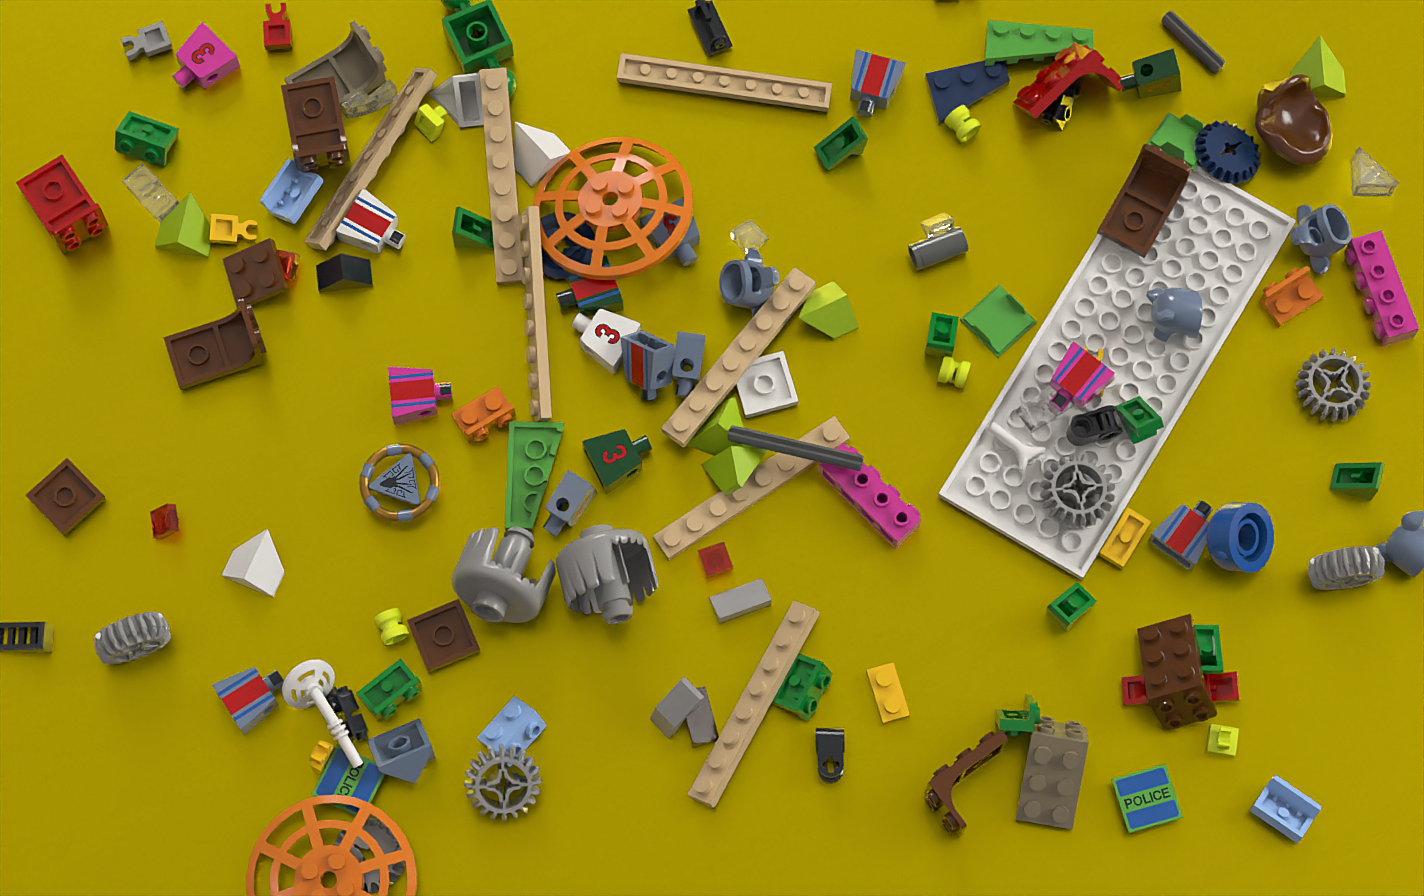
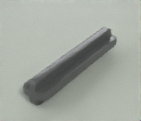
[1161,11,1225,73]

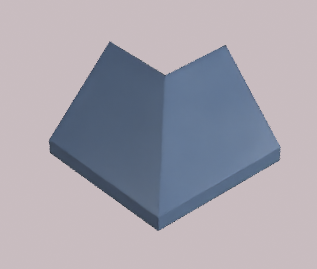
[367,718,436,783]

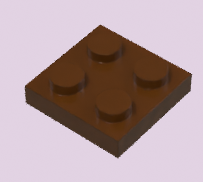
[223,238,289,308]
[26,458,106,536]
[407,599,480,673]

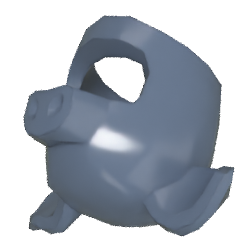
[1290,204,1351,274]
[719,248,780,317]
[1146,287,1203,342]
[1375,511,1424,578]

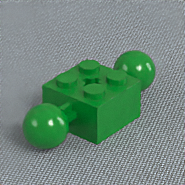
[441,0,517,98]

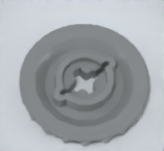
[333,817,405,893]

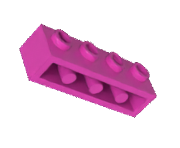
[1345,230,1419,346]
[818,443,921,549]

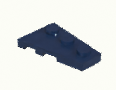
[925,60,1010,125]

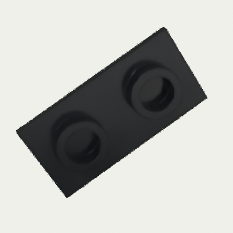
[687,0,733,56]
[1041,79,1081,131]
[326,686,369,743]

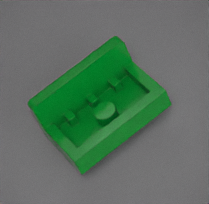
[356,658,422,721]
[995,694,1040,736]

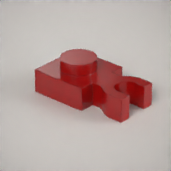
[263,3,292,50]

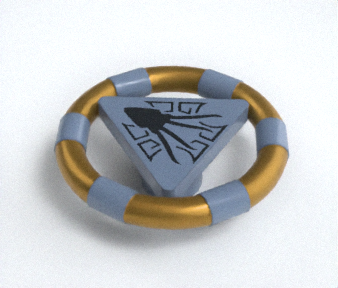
[359,443,440,522]

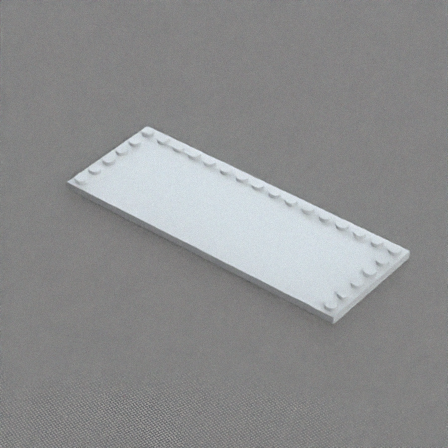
[938,165,1296,580]

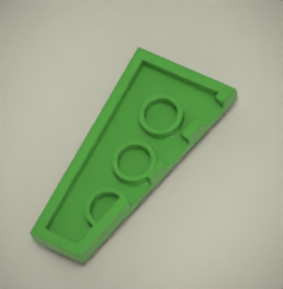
[985,20,1093,66]
[505,421,565,531]

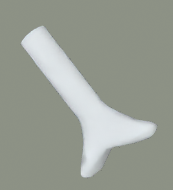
[988,422,1046,472]

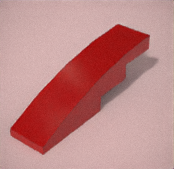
[1122,671,1241,706]

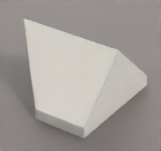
[429,73,484,128]
[514,122,570,188]
[222,529,285,597]

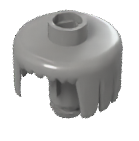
[556,524,658,624]
[451,527,556,623]

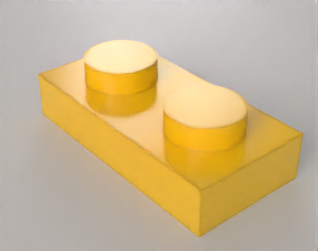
[1099,508,1151,569]
[866,662,910,725]

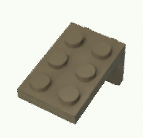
[284,20,387,108]
[1016,716,1089,829]

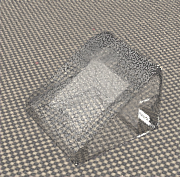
[921,213,954,238]
[731,219,769,254]

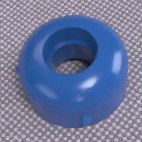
[1207,502,1274,572]

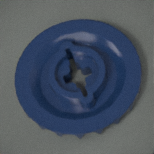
[1194,120,1262,184]
[540,212,595,280]

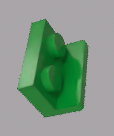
[115,111,179,167]
[772,653,833,721]

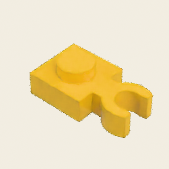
[209,214,257,245]
[309,740,335,775]

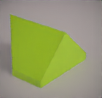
[1290,35,1346,97]
[155,192,212,258]
[799,281,858,340]
[686,398,749,455]
[701,446,767,496]

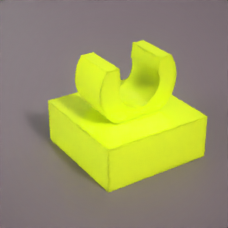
[414,103,448,142]
[1206,724,1239,758]

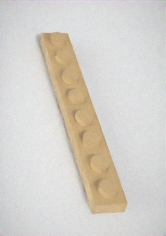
[617,53,832,112]
[304,68,437,250]
[479,68,523,284]
[518,206,552,422]
[661,267,816,447]
[653,416,850,561]
[688,601,820,808]

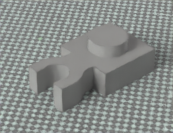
[121,21,172,60]

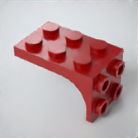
[1013,43,1123,119]
[16,155,108,254]

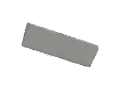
[709,578,772,624]

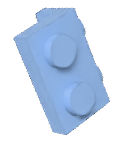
[260,159,324,224]
[477,696,546,766]
[1250,775,1322,843]

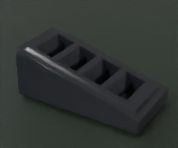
[0,622,54,653]

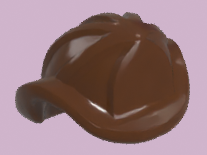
[1255,74,1333,166]

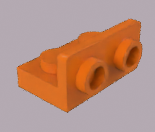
[1260,266,1324,328]
[451,386,516,443]

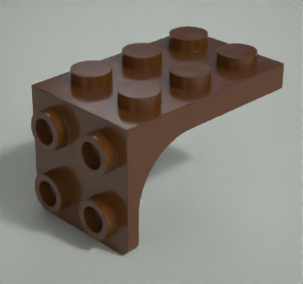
[281,76,350,173]
[1097,144,1192,258]
[163,298,267,390]
[1137,613,1217,730]
[924,730,1008,838]

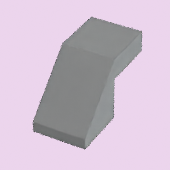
[650,677,704,739]

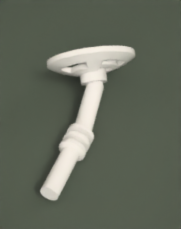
[282,659,363,768]

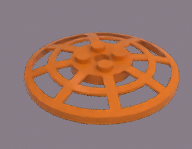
[533,137,694,280]
[246,795,417,896]

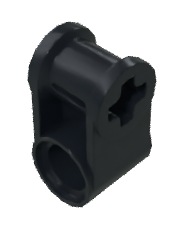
[1066,405,1123,446]
[816,727,845,784]

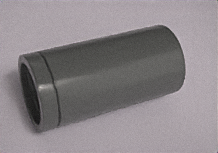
[908,226,968,270]

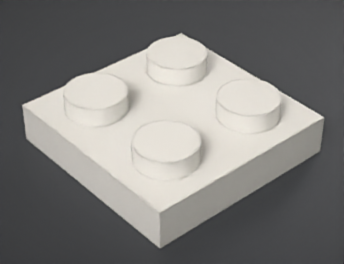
[736,351,798,418]

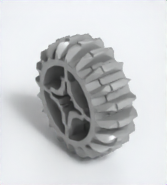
[1296,348,1371,422]
[1040,454,1115,529]
[1308,546,1385,591]
[93,612,171,665]
[464,743,542,821]

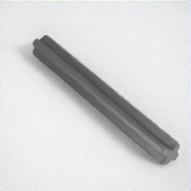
[728,425,864,471]

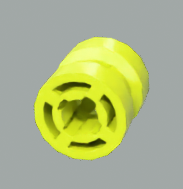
[944,105,982,143]
[937,355,971,389]
[373,608,410,645]

